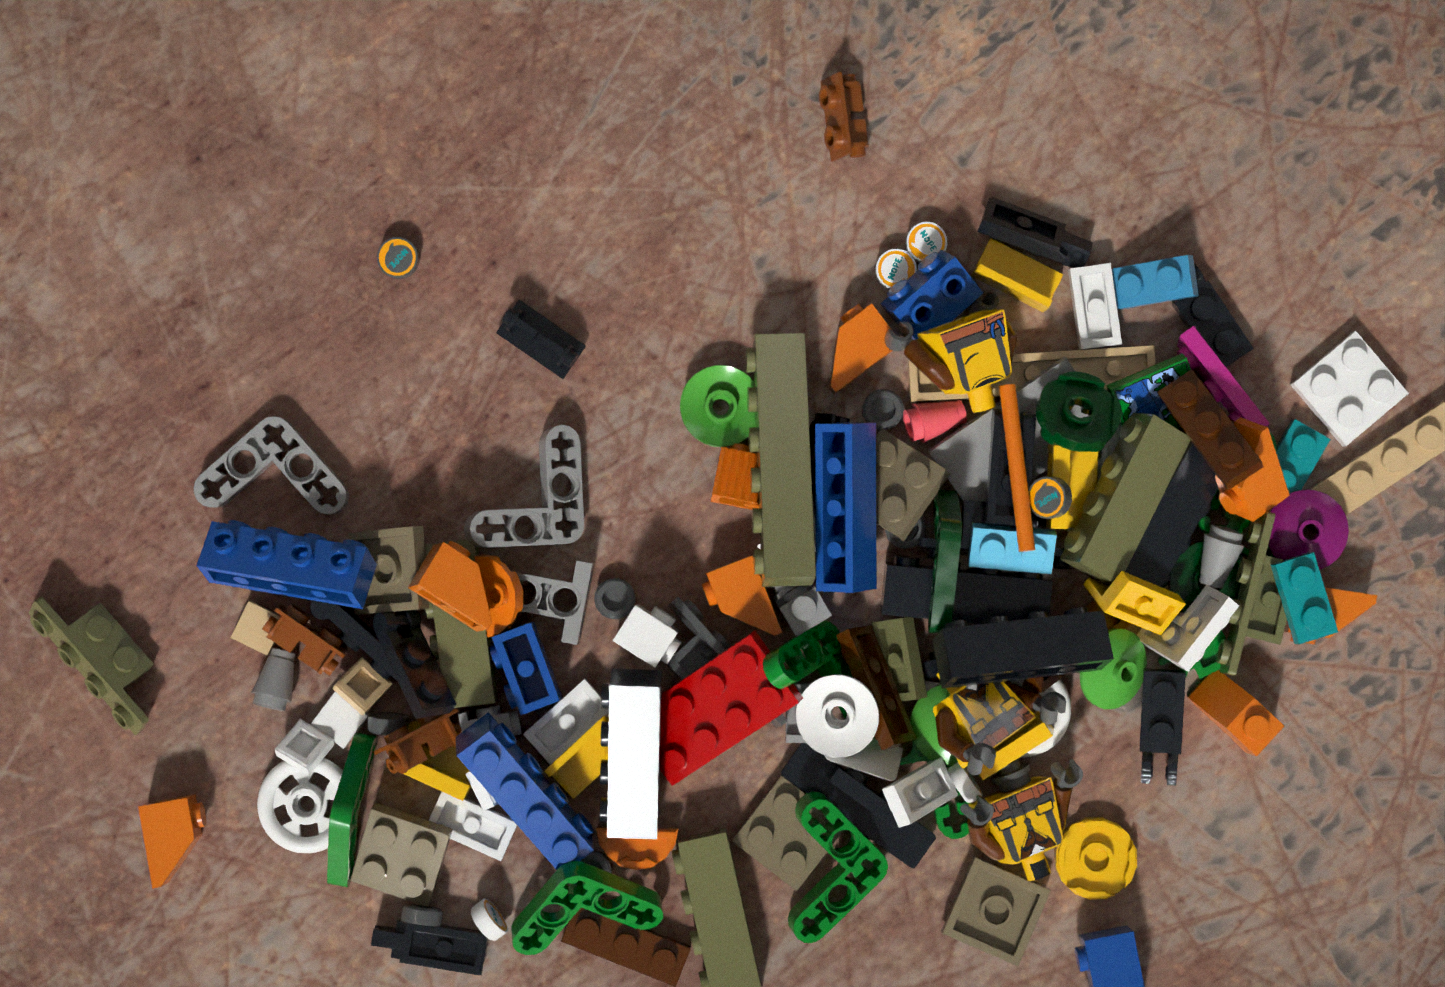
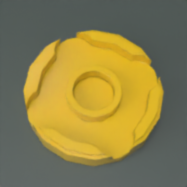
[1054,817,1137,900]

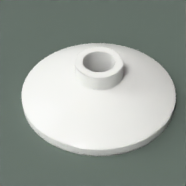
[796,674,879,757]

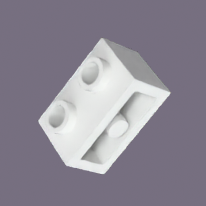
[613,604,681,668]

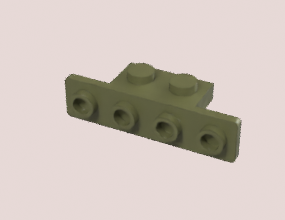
[1216,511,1287,676]
[29,597,154,735]

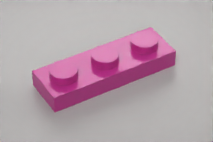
[1177,326,1270,427]

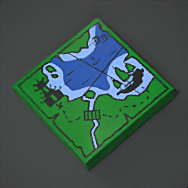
[1106,354,1191,429]

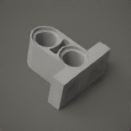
[518,560,595,645]

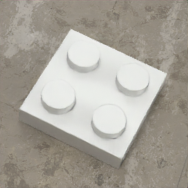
[1290,331,1409,447]

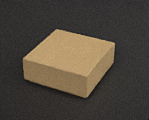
[230,601,281,656]
[332,657,392,716]

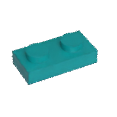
[1276,419,1331,493]
[1270,552,1338,645]

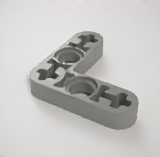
[193,416,349,515]
[464,425,584,548]

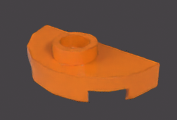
[474,554,523,638]
[596,827,679,870]

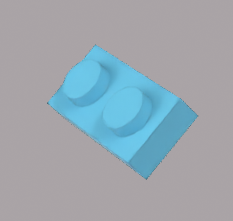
[967,522,1057,574]

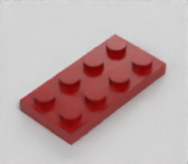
[660,630,803,786]

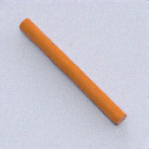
[999,384,1036,552]

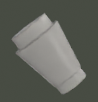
[1199,524,1245,588]
[251,648,296,711]

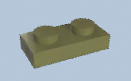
[872,617,927,701]

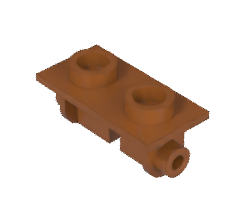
[819,72,869,162]
[262,603,347,676]
[373,708,461,774]

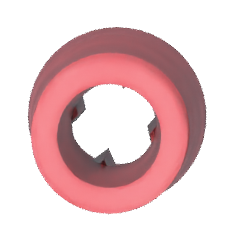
[903,400,967,443]

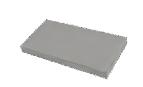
[928,356,1088,501]

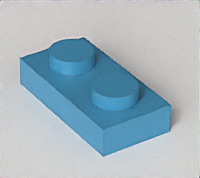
[1112,255,1199,310]

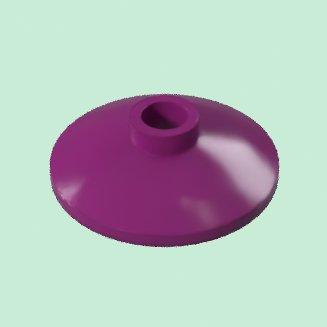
[1268,489,1349,570]

